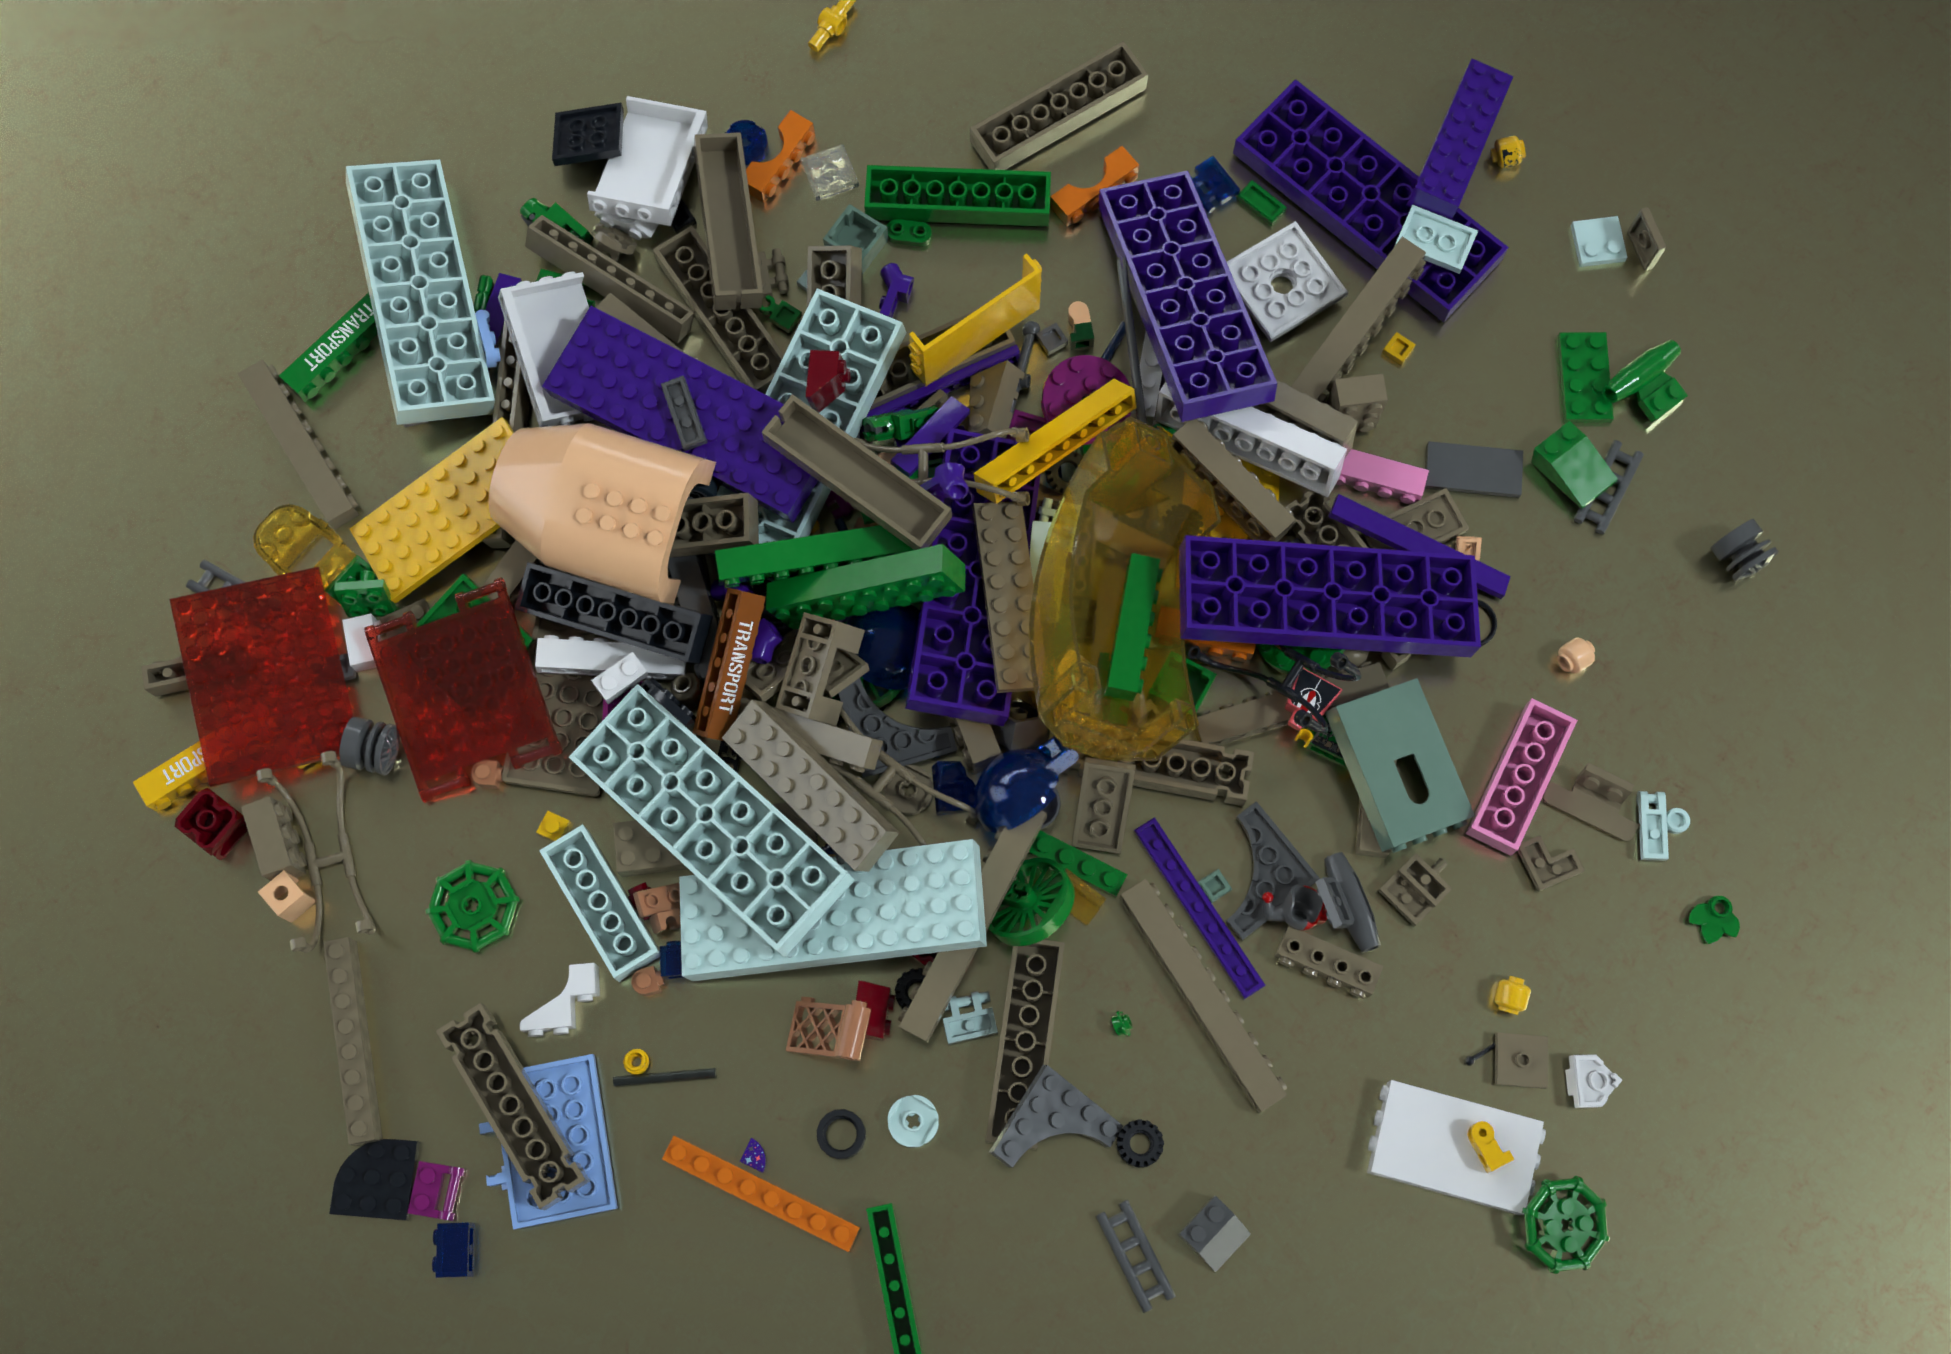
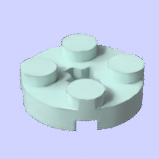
[888,1095,939,1147]

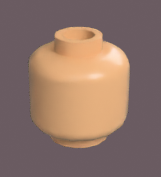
[1557,637,1595,674]

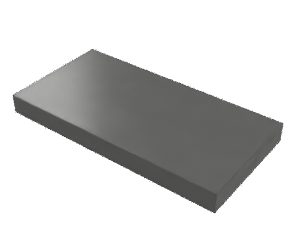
[1425,441,1523,498]

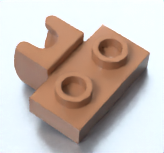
[633,883,681,934]

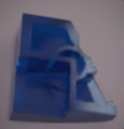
[931,761,987,814]

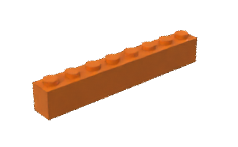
[662,1136,862,1252]

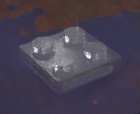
[800,144,859,201]

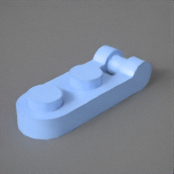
[475,310,501,368]

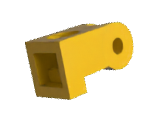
[1467,1121,1515,1173]

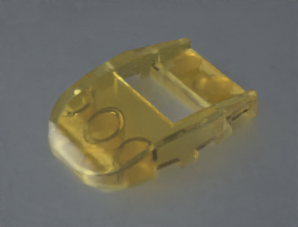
[253,504,356,601]

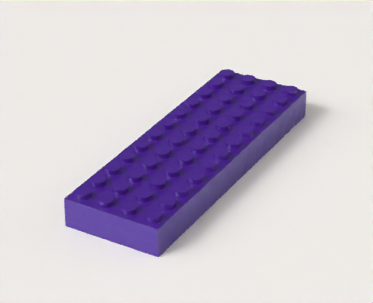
[1233,79,1509,322]
[1099,171,1277,422]
[542,306,818,523]
[905,428,1041,726]
[1179,535,1481,658]

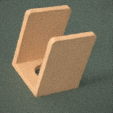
[258,870,316,923]

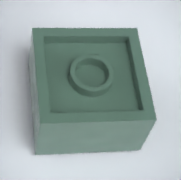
[823,204,889,275]

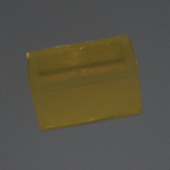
[1065,868,1106,925]

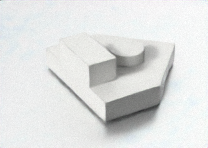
[1565,1055,1622,1108]

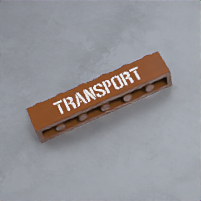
[693,588,766,741]

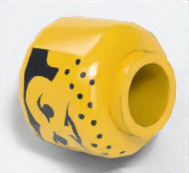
[1490,136,1526,168]

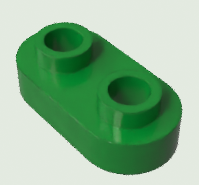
[887,219,932,247]

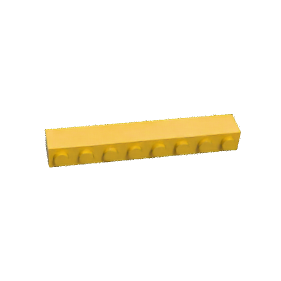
[973,379,1137,504]

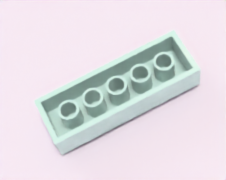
[539,824,662,982]

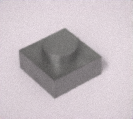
[1036,323,1068,356]

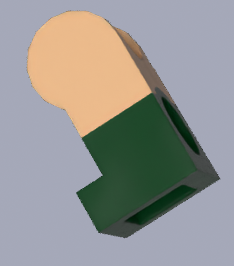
[1068,301,1094,350]

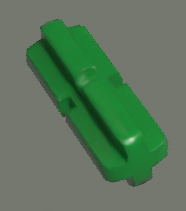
[474,275,493,313]

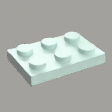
[1394,205,1478,274]

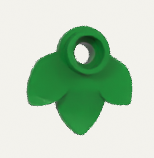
[1688,896,1740,944]

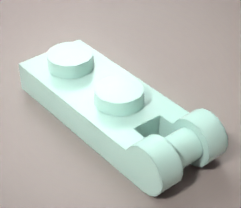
[1637,791,1669,861]

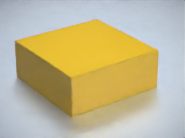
[1382,332,1416,365]

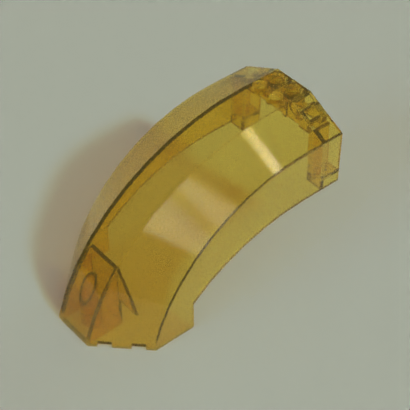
[1029,416,1221,761]

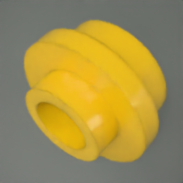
[623,1049,649,1075]

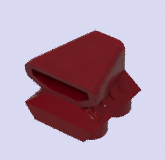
[174,788,248,860]

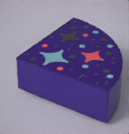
[740,1138,766,1173]

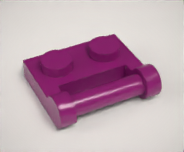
[408,1161,465,1221]

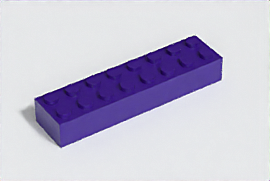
[1407,58,1514,220]

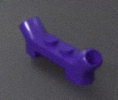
[879,263,914,318]
[920,462,969,501]
[710,579,784,664]

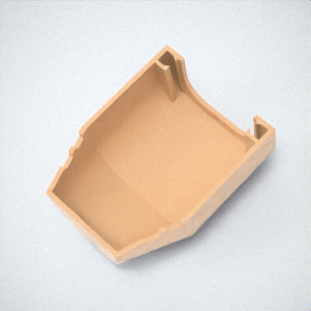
[489,423,716,603]

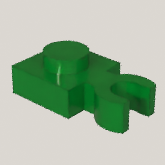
[759,295,802,333]

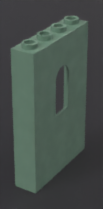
[1325,678,1475,853]

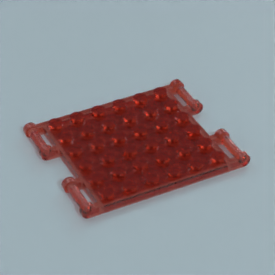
[364,577,563,803]

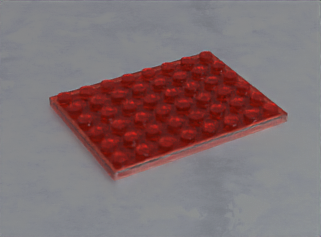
[169,567,354,787]

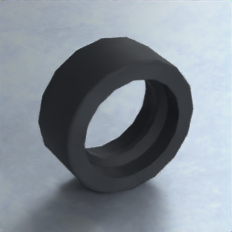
[816,1109,866,1160]

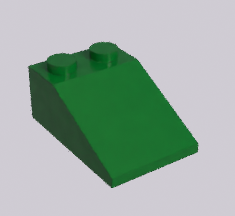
[1531,421,1618,509]

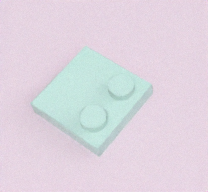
[1571,216,1628,267]

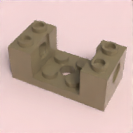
[775,612,865,726]

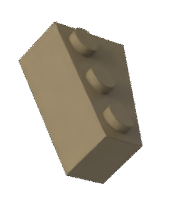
[969,360,1025,438]

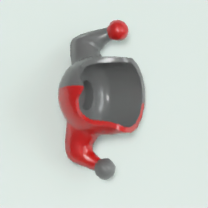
[1262,885,1327,930]

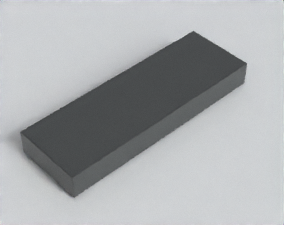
[661,375,708,451]

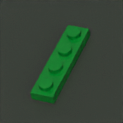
[1028,830,1128,898]

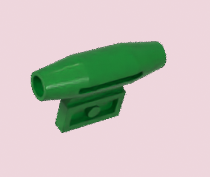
[1602,340,1688,423]

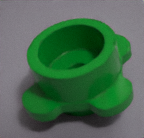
[1111,1011,1133,1036]

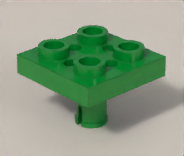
[334,570,396,617]

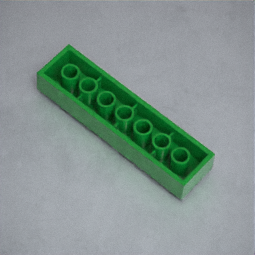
[864,165,1051,227]
[714,525,913,589]
[766,544,965,629]

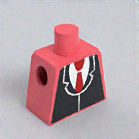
[1285,668,1342,731]

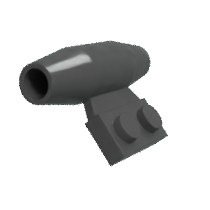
[1315,852,1381,953]

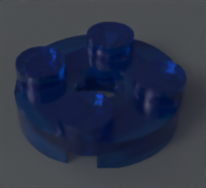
[724,120,768,165]

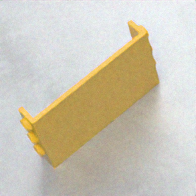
[908,254,1042,386]

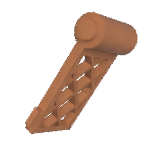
[786,997,871,1061]

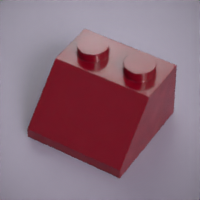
[805,350,850,413]
[856,980,895,1041]

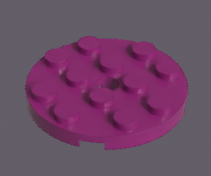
[1041,355,1131,446]

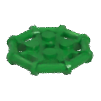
[425,860,520,953]
[1522,1176,1610,1274]

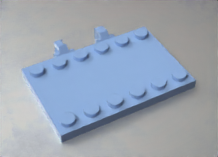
[479,1054,618,1230]

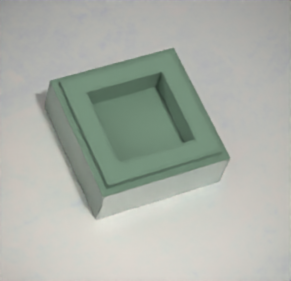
[1198,869,1232,903]

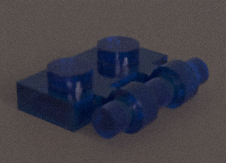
[1191,156,1240,213]

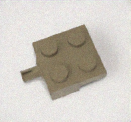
[1378,853,1453,926]

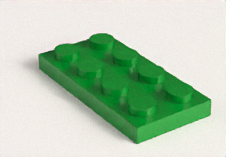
[1557,332,1614,423]

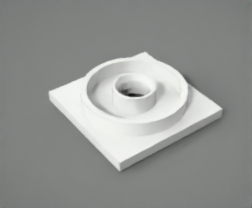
[1227,221,1349,342]

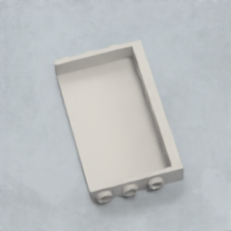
[587,96,708,226]
[498,272,594,427]
[1367,1080,1546,1215]

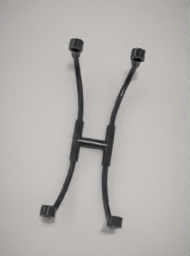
[1183,642,1362,733]

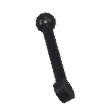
[1465,1042,1495,1066]

